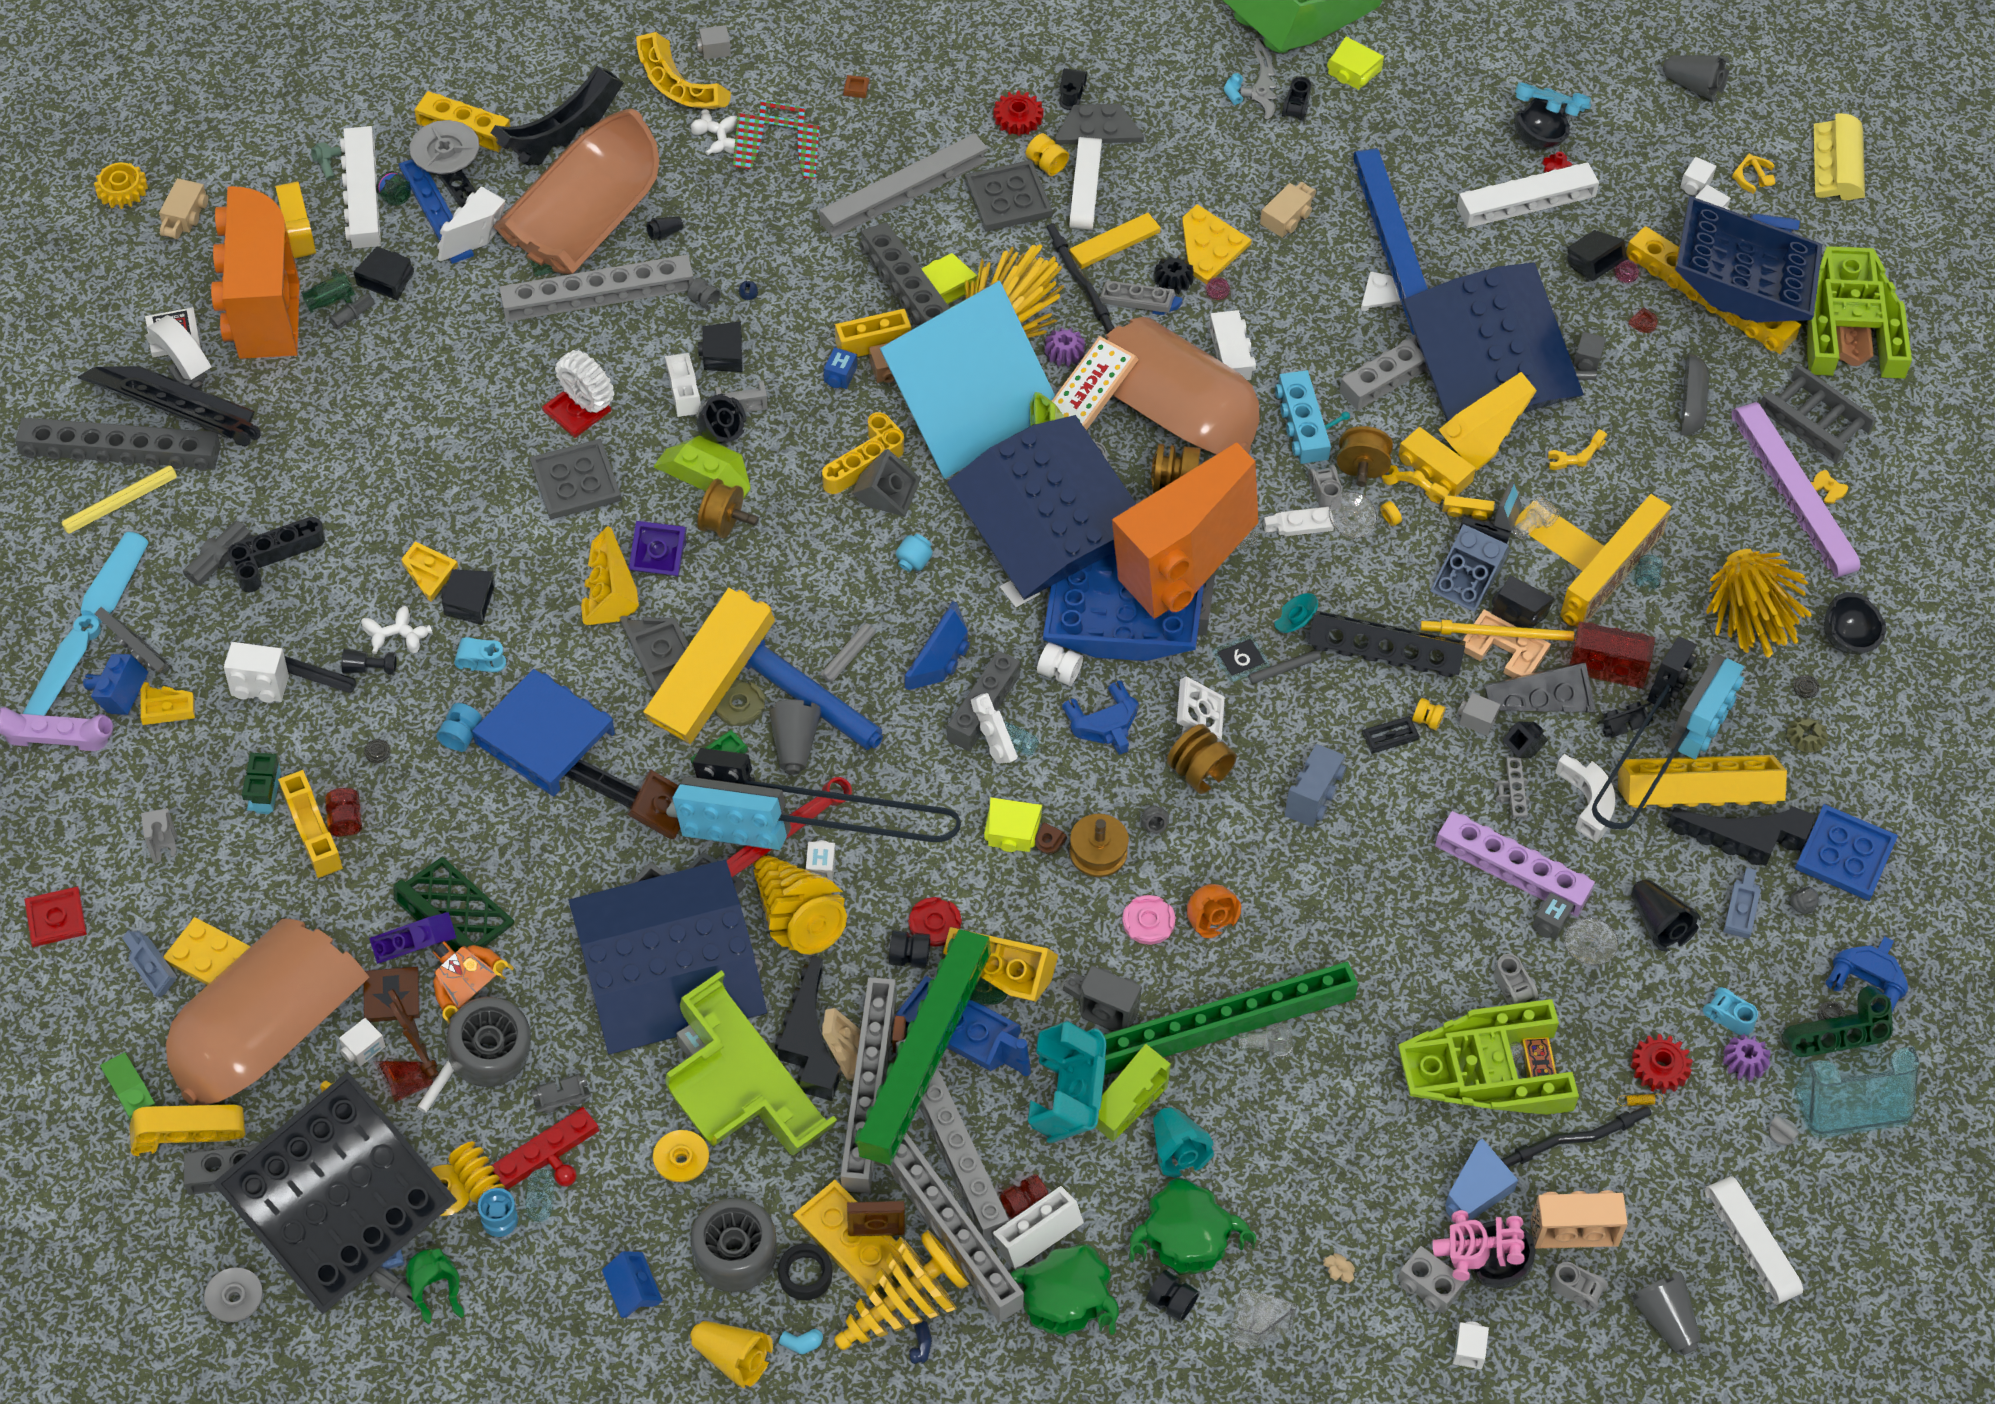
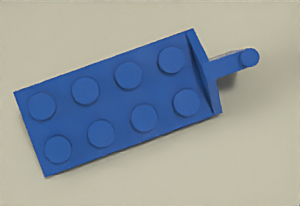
[895,976,1031,1076]

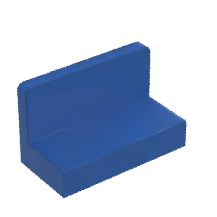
[602,1251,663,1318]

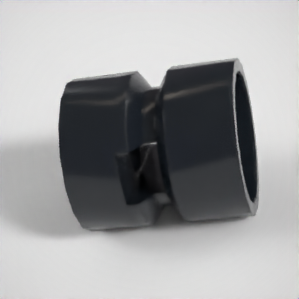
[889,930,931,969]
[1146,1270,1200,1323]

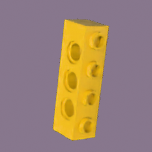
[414,91,511,152]

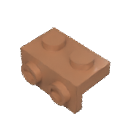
[1836,326,1873,366]

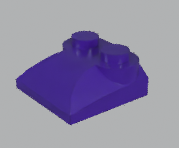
[629,521,687,577]

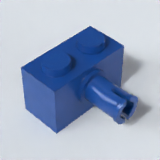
[83,654,148,715]

